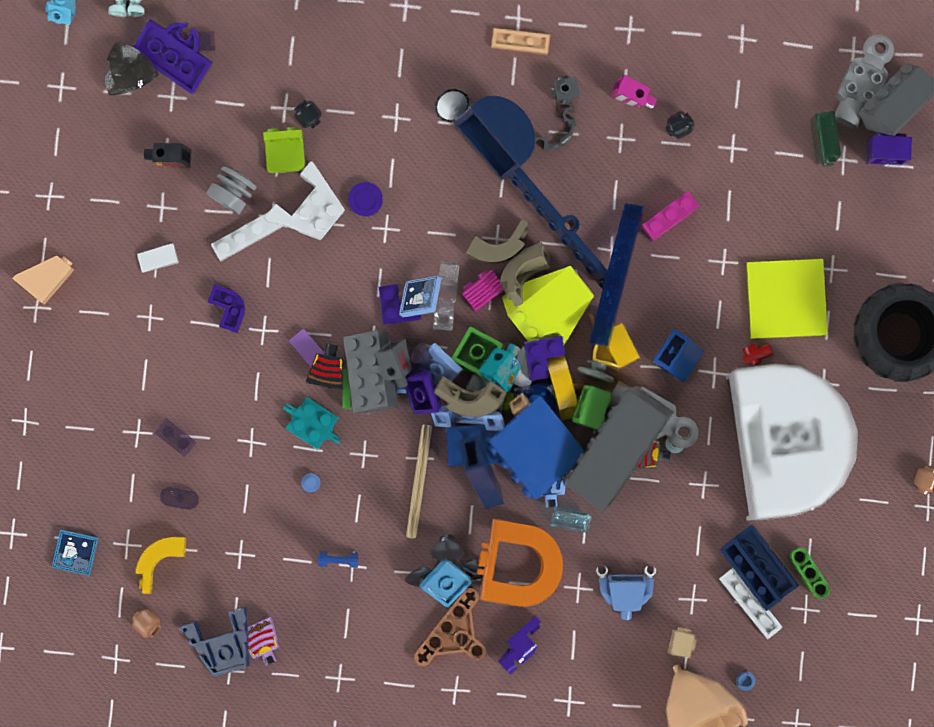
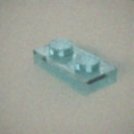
[550,507,592,533]

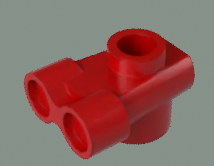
[742,344,774,366]

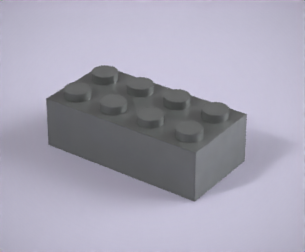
[343,330,398,414]

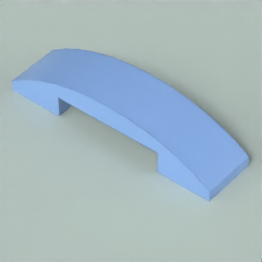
[431,406,505,431]

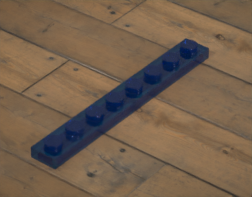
[590,203,644,346]

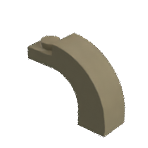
[466,220,529,264]
[500,242,550,306]
[434,376,506,417]

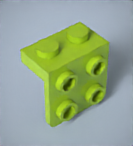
[263,127,305,173]

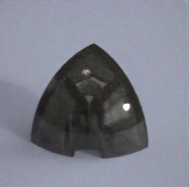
[105,43,159,95]

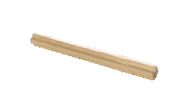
[406,424,432,538]

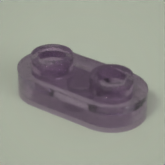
[160,487,199,510]

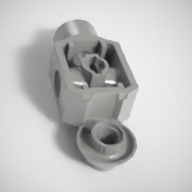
[833,34,894,129]
[609,381,699,448]

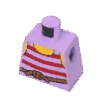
[248,617,279,666]

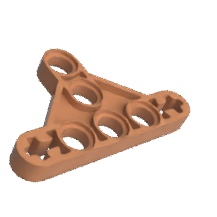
[414,588,486,666]

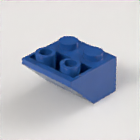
[652,329,705,383]

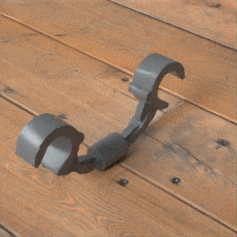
[534,107,576,151]

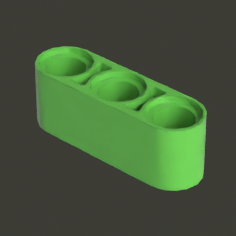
[789,548,830,598]

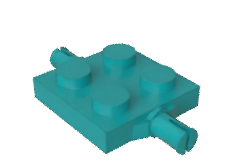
[283,397,342,450]

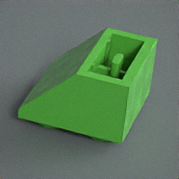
[572,385,611,430]

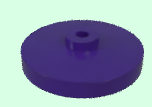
[348,182,383,217]

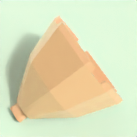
[666,664,748,727]

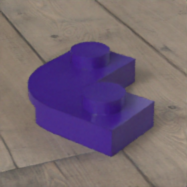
[208,284,245,334]

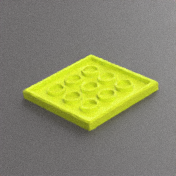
[746,259,828,339]

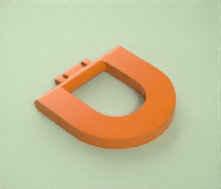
[477,519,563,607]

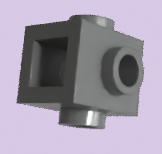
[551,76,580,105]

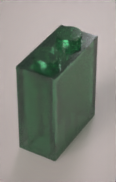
[810,111,841,167]

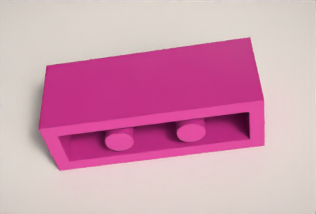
[641,191,699,242]

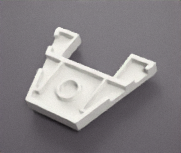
[265,161,345,240]

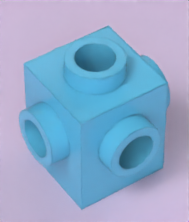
[45,0,76,25]

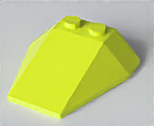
[502,266,594,345]

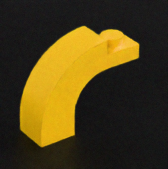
[547,355,578,421]
[135,537,187,594]

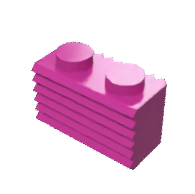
[461,270,504,312]

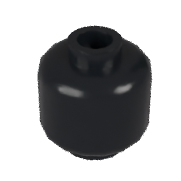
[294,100,322,129]
[665,111,695,139]

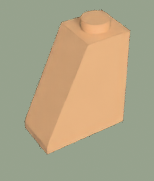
[12,256,74,305]

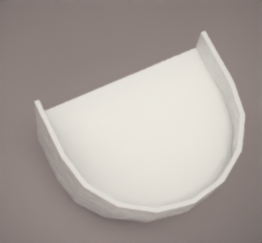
[726,365,858,520]

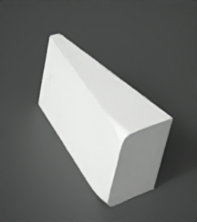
[137,243,179,273]

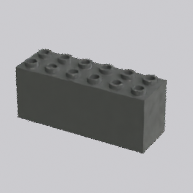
[566,386,674,512]

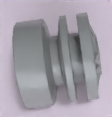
[206,166,257,215]

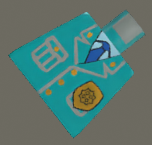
[479,343,521,393]

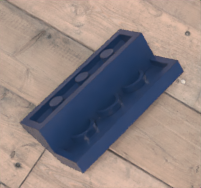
[719,523,799,611]

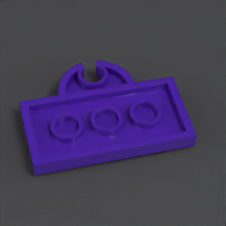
[130,19,213,94]

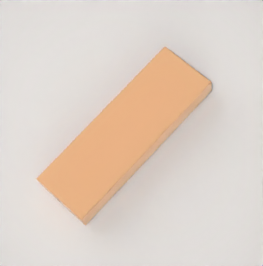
[491,28,550,55]

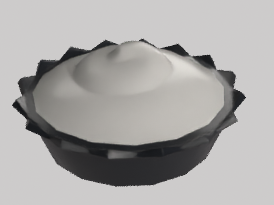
[434,88,470,123]

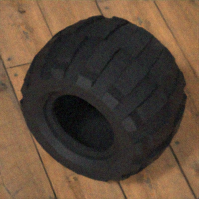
[853,283,934,382]

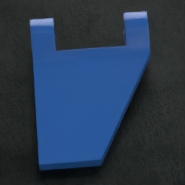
[317,552,358,568]

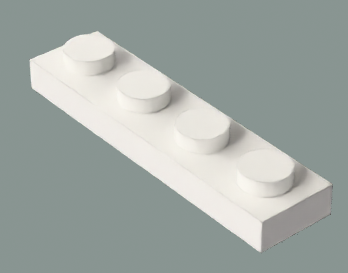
[211,211,284,261]
[719,567,783,639]

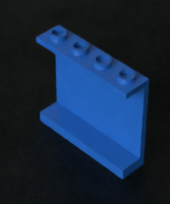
[483,394,585,500]

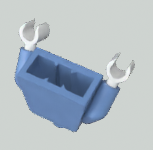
[596,566,656,620]

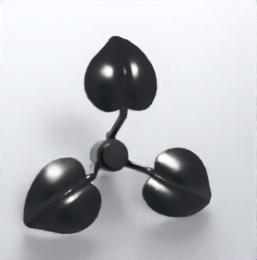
[405,534,484,587]

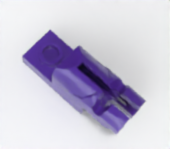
[498,616,541,675]

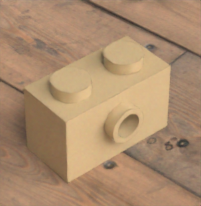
[668,627,696,658]

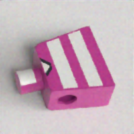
[610,75,657,108]

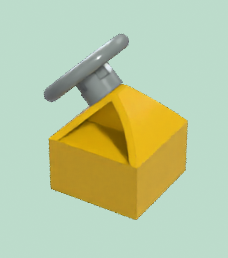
[577,323,640,383]

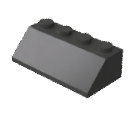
[859,63,934,136]

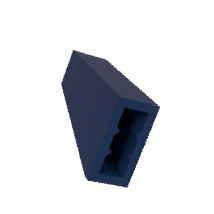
[460,435,504,509]

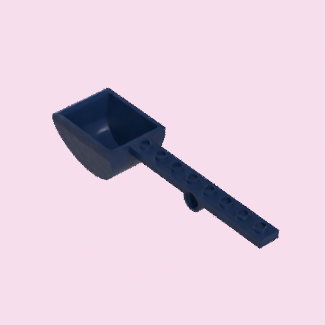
[454,96,619,292]

